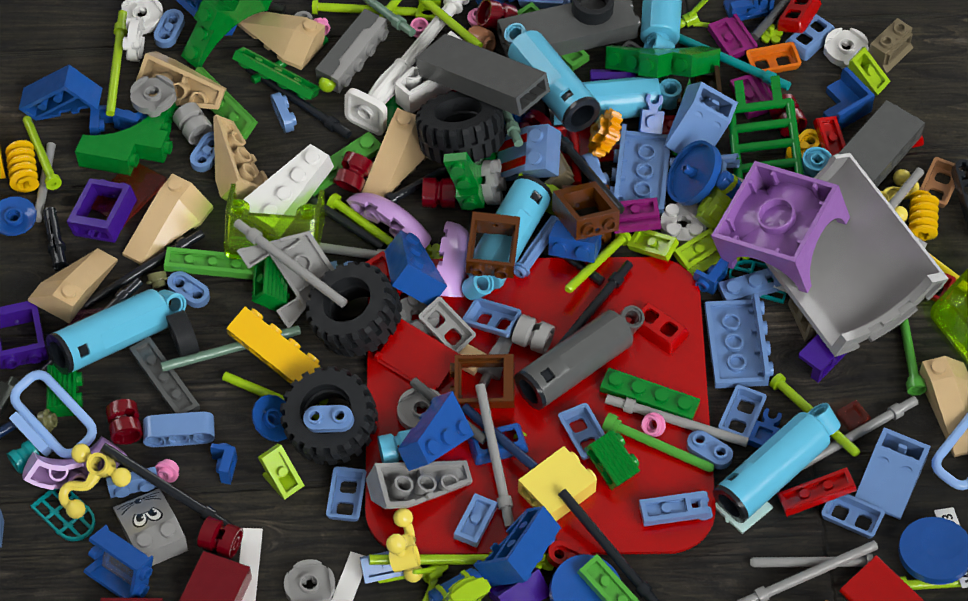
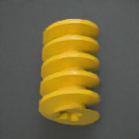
[5,140,39,193]
[908,190,939,241]

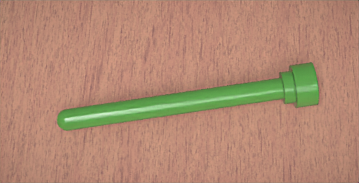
[900,319,927,396]
[602,412,714,472]

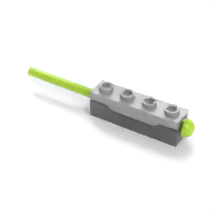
[315,0,402,93]

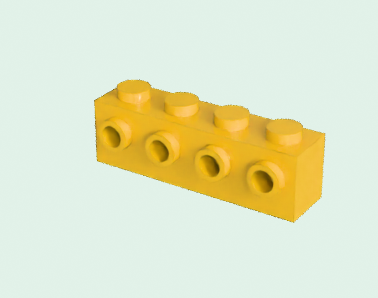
[226,307,320,384]

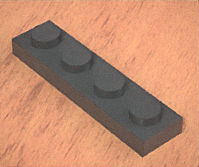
[129,336,200,414]

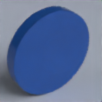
[667,140,722,206]
[898,517,968,585]
[549,554,621,601]

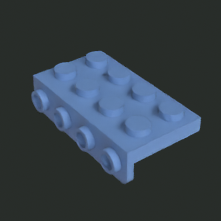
[610,124,670,214]
[704,293,774,388]

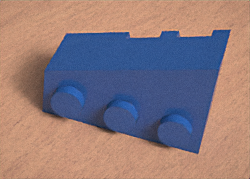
[19,65,103,121]
[384,230,447,306]
[398,391,474,471]
[474,506,561,587]

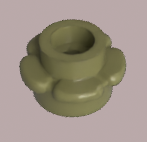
[146,271,168,289]
[37,409,58,432]

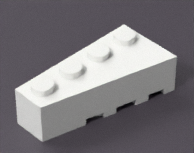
[395,31,462,113]
[237,144,334,237]

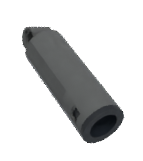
[514,305,645,410]

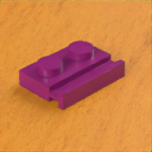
[708,14,758,58]
[729,74,773,119]
[614,197,661,234]

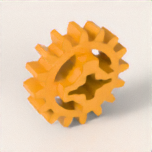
[588,108,623,158]

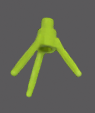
[680,0,710,29]
[378,565,448,601]

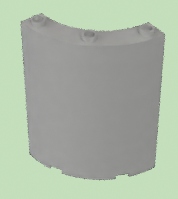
[765,153,949,357]

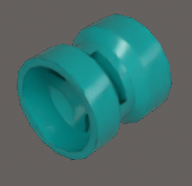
[7,440,40,474]

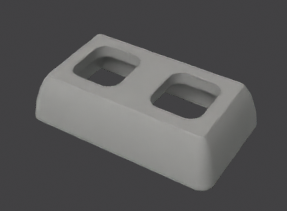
[418,297,476,353]

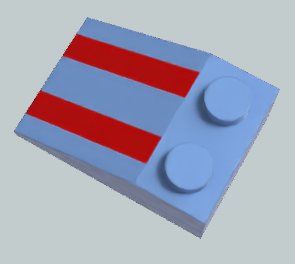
[497,124,561,181]

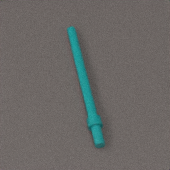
[678,34,791,90]

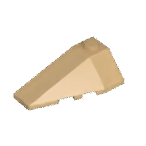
[238,11,325,70]
[136,51,226,110]
[362,108,428,197]
[213,114,268,204]
[122,174,213,265]
[28,248,118,324]
[919,356,968,458]

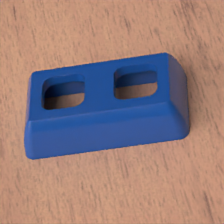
[467,423,529,465]

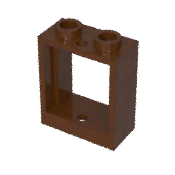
[552,181,620,240]
[465,212,520,279]
[450,354,515,409]

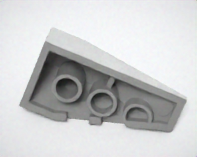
[366,460,473,509]

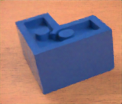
[723,0,775,21]
[822,67,875,129]

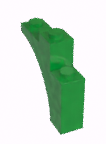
[181,0,272,68]
[605,45,721,78]
[75,102,179,176]
[443,152,496,210]

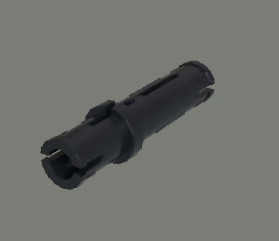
[42,207,68,271]

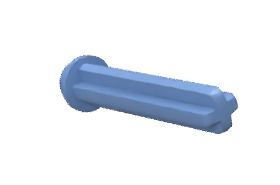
[514,215,560,278]

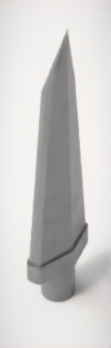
[477,325,514,388]

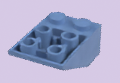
[664,82,738,154]
[855,427,931,520]

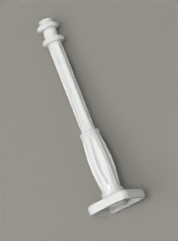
[344,0,470,136]

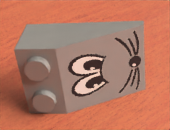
[113,489,188,566]

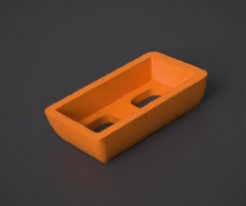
[746,42,802,73]

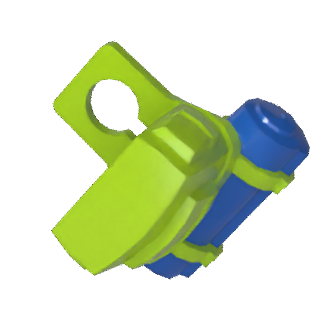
[695,170,742,230]
[428,568,491,601]

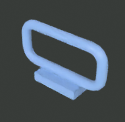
[9,370,97,459]
[932,412,968,490]

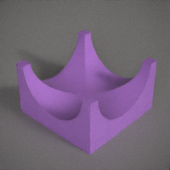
[711,161,850,293]

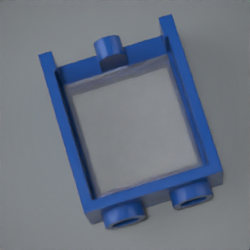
[84,525,153,598]

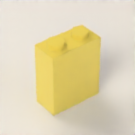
[518,446,597,521]

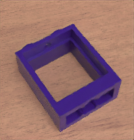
[67,178,137,243]
[0,301,48,369]

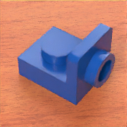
[89,105,114,135]
[112,108,148,130]
[693,258,729,295]
[210,443,238,485]

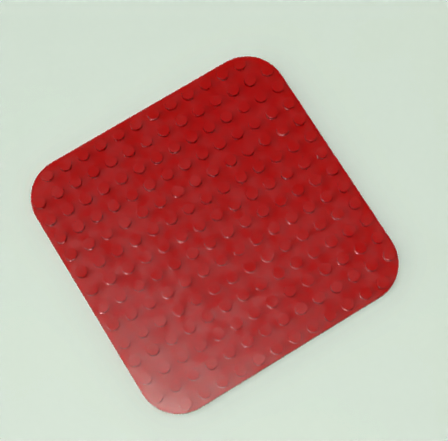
[365,257,716,555]

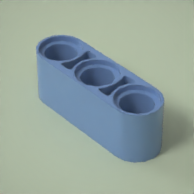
[143,412,215,447]

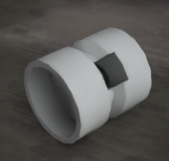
[173,102,214,145]
[512,314,555,355]

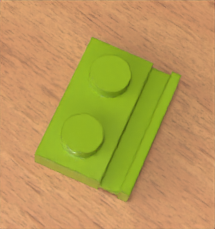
[673,228,721,276]

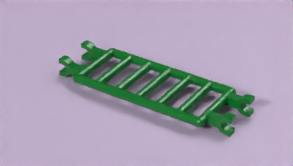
[728,75,804,179]

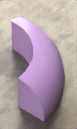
[346,192,431,248]
[437,221,469,297]
[22,436,127,490]

